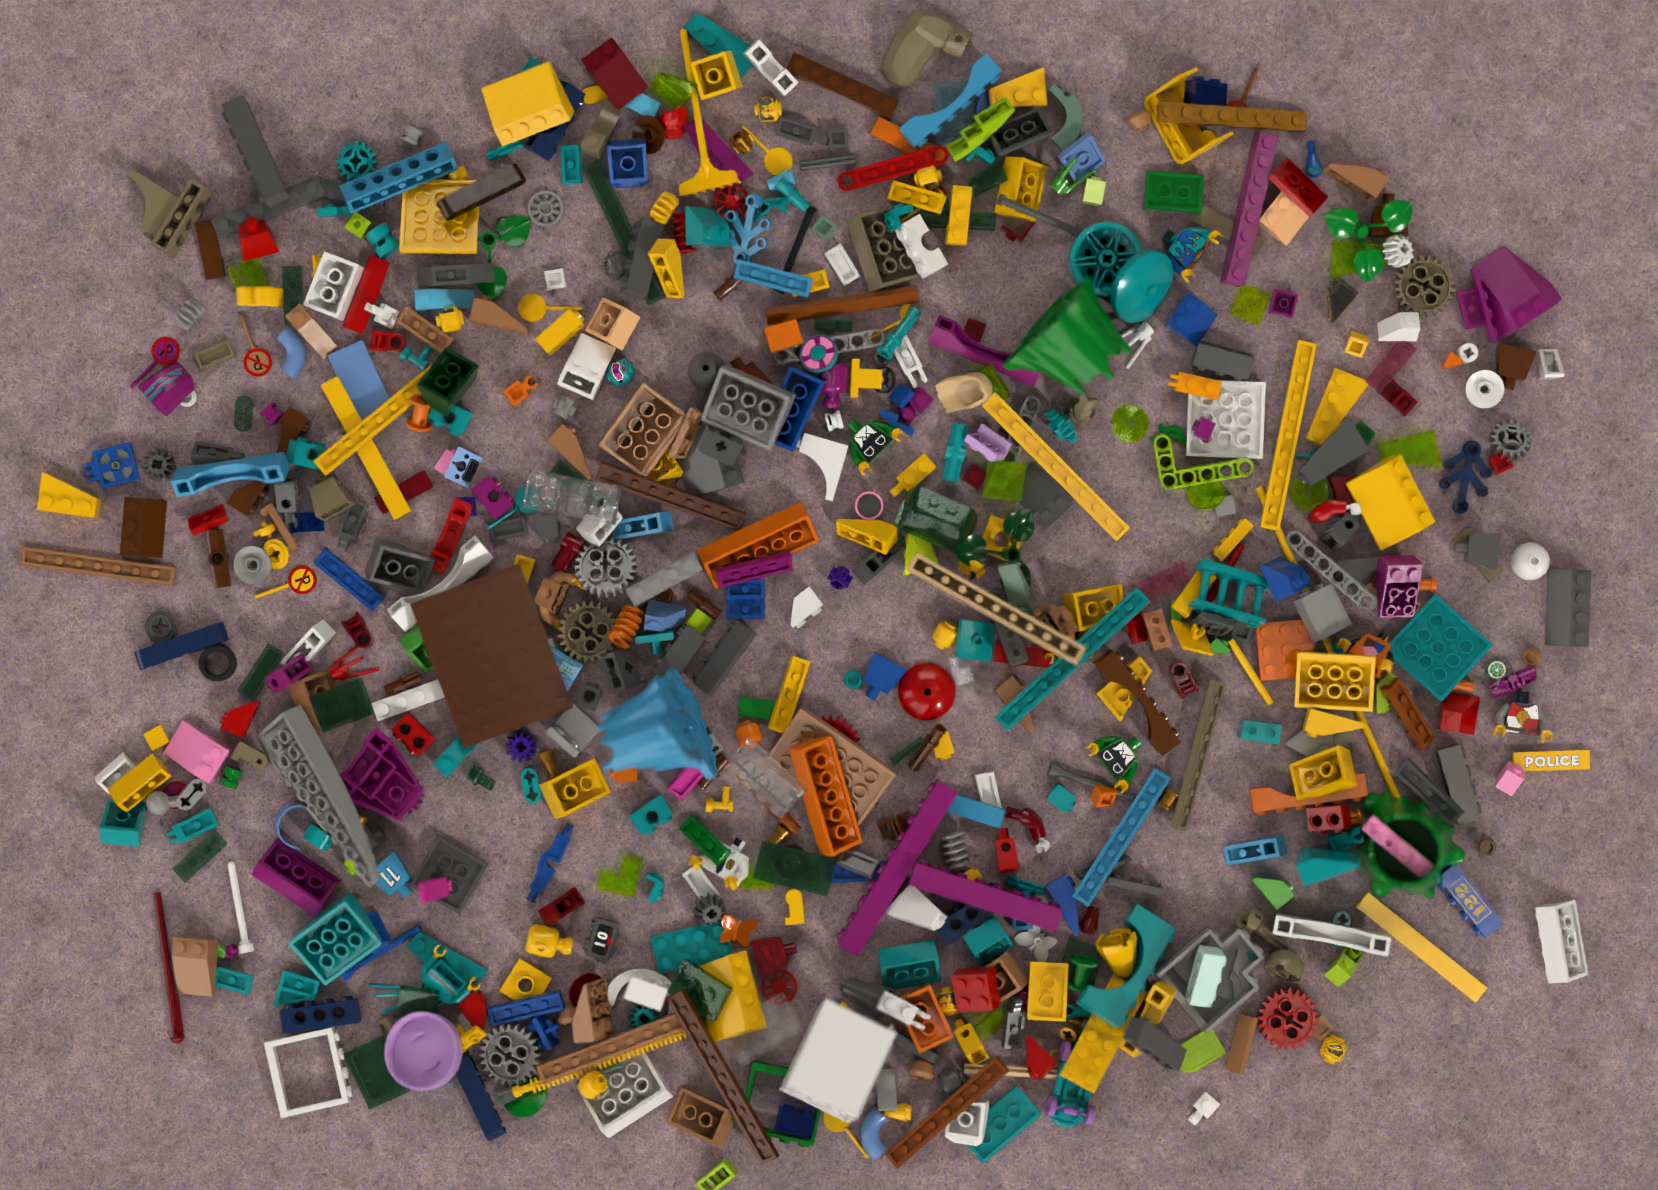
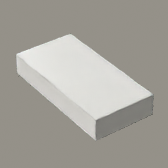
[824,243,860,286]
[975,771,1002,808]
[682,866,719,900]

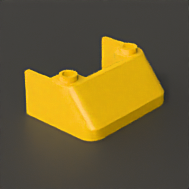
[1144,67,1234,164]

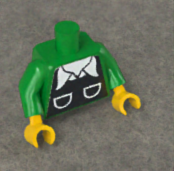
[847,419,905,476]
[1085,736,1142,794]

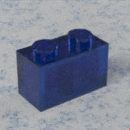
[1184,76,1228,106]
[774,1103,817,1139]

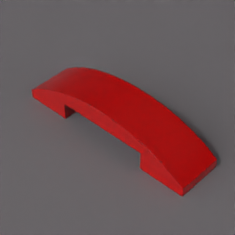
[430,497,473,574]

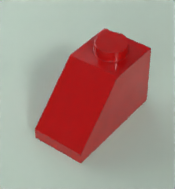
[220,701,261,738]
[456,990,488,1030]
[1026,1035,1057,1082]

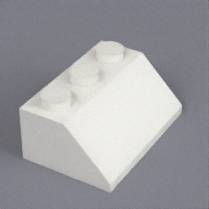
[303,251,365,322]

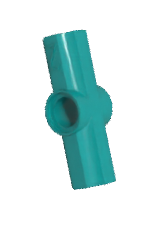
[942,423,969,483]

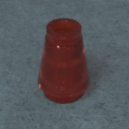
[1079,906,1100,935]

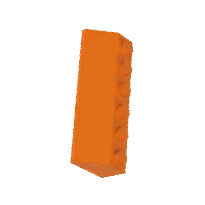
[697,501,819,589]
[788,735,863,857]

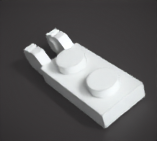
[893,335,928,388]
[876,990,931,1030]

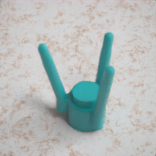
[368,983,414,1014]

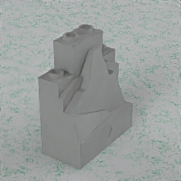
[1153,928,1264,1033]

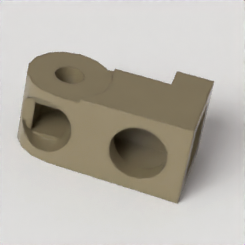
[230,740,269,770]

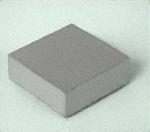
[1214,495,1236,517]

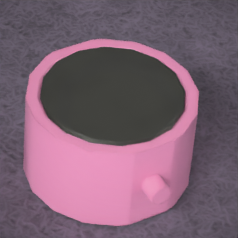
[855,489,883,520]

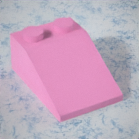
[163,720,232,784]

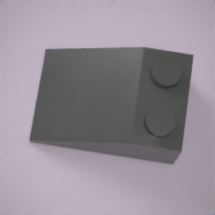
[1006,462,1074,530]
[364,538,435,594]

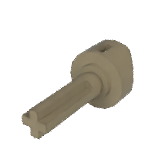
[1235,907,1287,950]

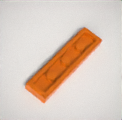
[870,117,945,169]

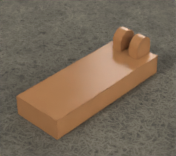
[260,503,299,552]

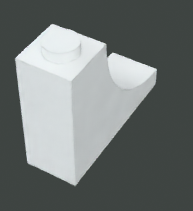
[796,433,848,501]

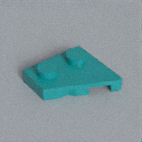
[273,969,321,1006]

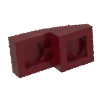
[1375,375,1418,416]

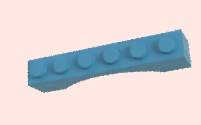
[899,53,1002,148]
[171,452,290,497]

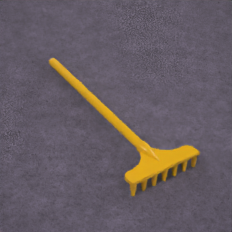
[679,29,741,197]

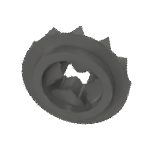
[145,611,177,642]

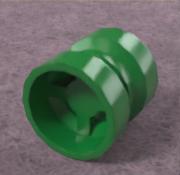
[219,765,243,789]

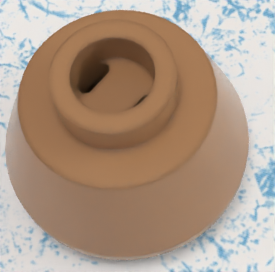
[1126,109,1151,133]
[558,1005,576,1027]
[908,1058,933,1081]

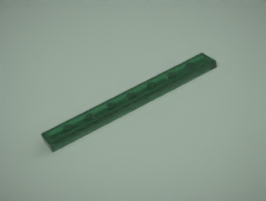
[582,159,665,306]

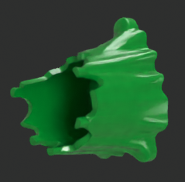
[1002,276,1132,396]
[1356,791,1465,899]

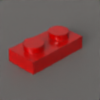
[187,504,229,536]
[1127,611,1148,644]

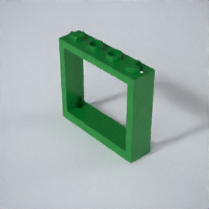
[738,1060,821,1147]

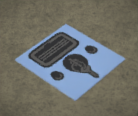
[444,446,482,488]

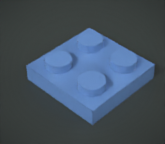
[1057,132,1107,182]

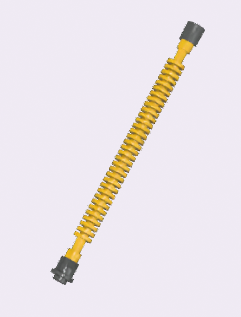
[493,1016,708,1107]

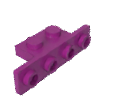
[1456,267,1498,344]

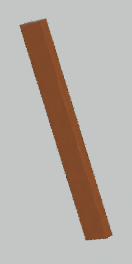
[765,285,919,325]
[885,1056,1010,1169]

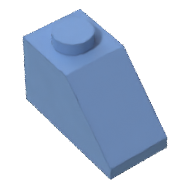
[644,600,687,632]

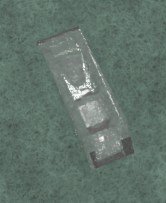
[945,646,980,705]

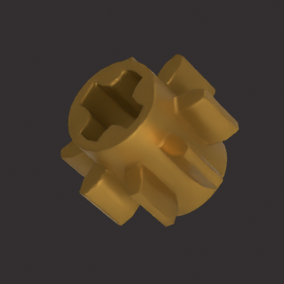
[729,130,754,154]

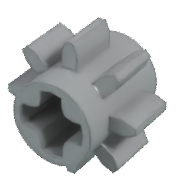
[552,396,576,419]

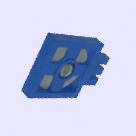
[82,442,141,489]

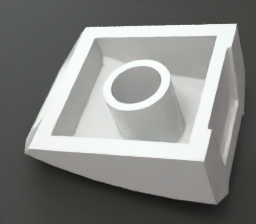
[945,1098,989,1146]

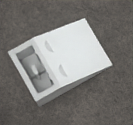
[557,333,616,401]

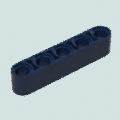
[134,622,229,670]
[456,1049,507,1142]

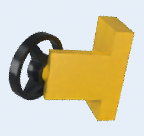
[850,359,896,398]

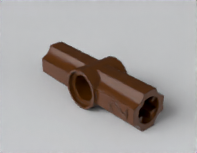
[206,529,232,588]

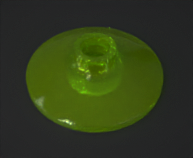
[1111,404,1149,443]
[1186,477,1225,510]
[1290,477,1329,511]

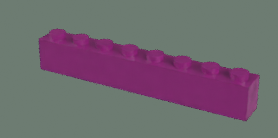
[1220,131,1278,287]
[908,860,1063,932]

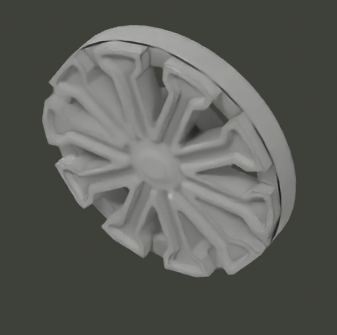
[528,191,564,227]

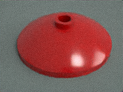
[898,663,956,720]

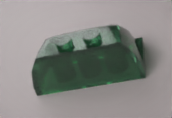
[893,486,977,553]

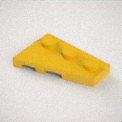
[989,67,1047,108]

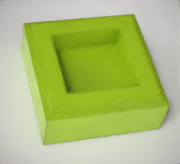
[685,607,712,634]

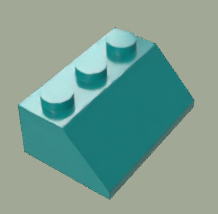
[878,939,942,989]

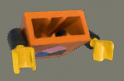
[1337,632,1394,679]

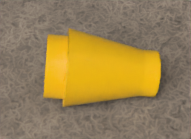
[884,1103,913,1122]

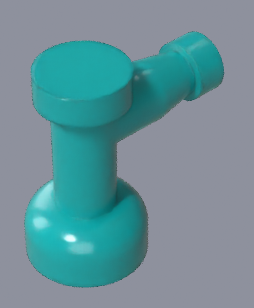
[399,344,433,371]

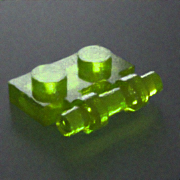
[227,258,270,294]

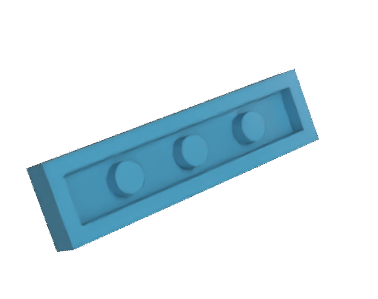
[734,259,813,298]

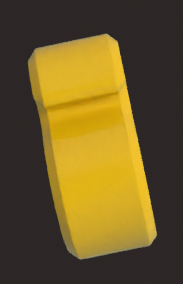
[236,286,284,308]

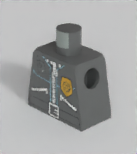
[275,478,300,523]

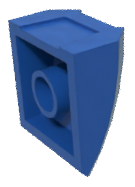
[607,138,649,188]

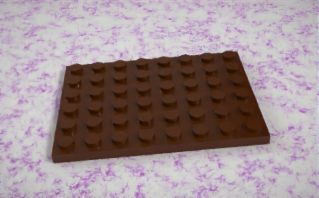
[410,563,573,748]

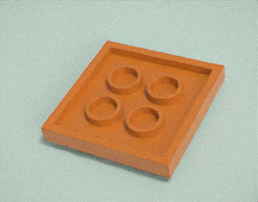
[1255,619,1316,681]

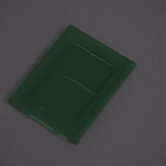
[344,1035,411,1109]

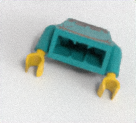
[420,944,481,1005]

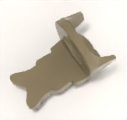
[1063,393,1099,427]

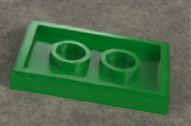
[1144,171,1204,214]

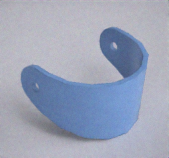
[274,802,307,850]

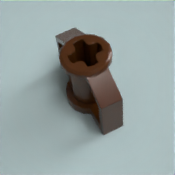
[877,810,911,841]

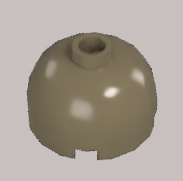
[1264,948,1304,983]

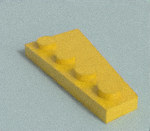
[1305,368,1370,445]

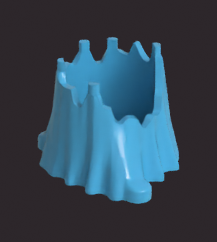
[597,668,718,780]

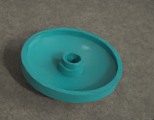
[1111,249,1173,323]

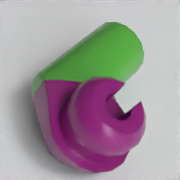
[217,942,238,958]

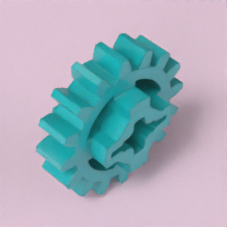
[335,141,378,181]
[1044,408,1079,445]

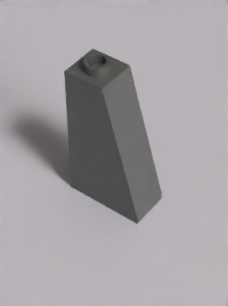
[1298,418,1369,487]

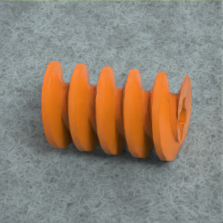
[608,605,646,649]

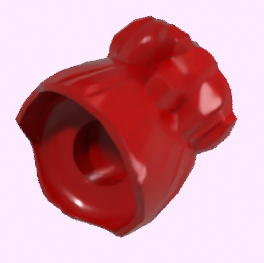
[657,105,688,140]

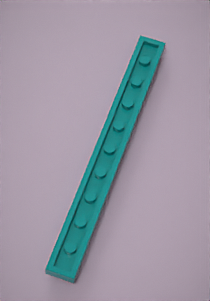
[995,587,1150,732]

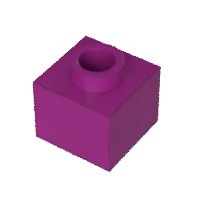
[1191,417,1216,442]

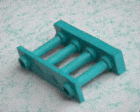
[1188,558,1270,628]

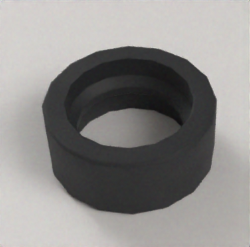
[199,645,237,681]

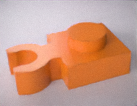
[503,375,539,407]

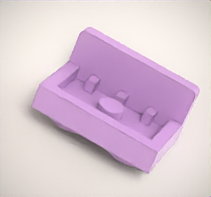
[964,424,1012,462]

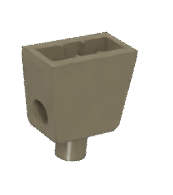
[310,472,355,521]

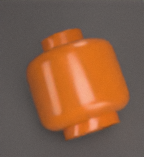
[735,720,763,750]

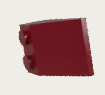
[581,37,649,110]

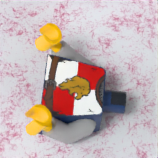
[1492,691,1553,743]

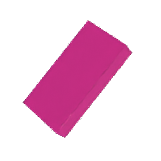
[667,768,703,800]

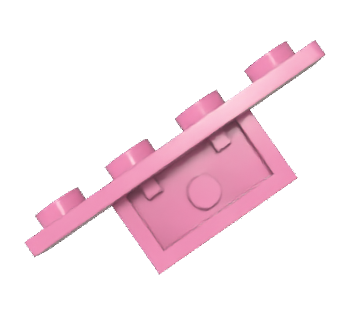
[1362,816,1433,878]

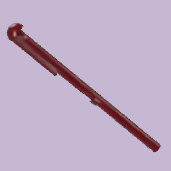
[153,892,185,1044]

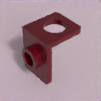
[1000,222,1035,243]

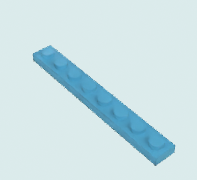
[1072,768,1171,907]

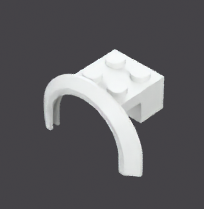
[608,969,677,1015]

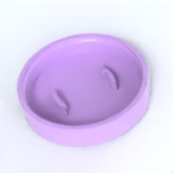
[384,1012,462,1090]

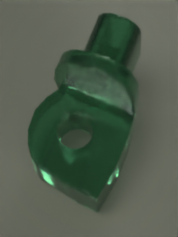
[466,765,496,791]

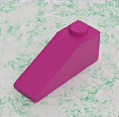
[418,876,453,903]

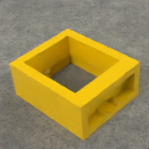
[535,308,585,356]

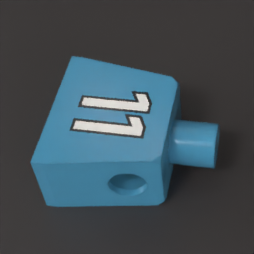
[375,851,413,899]

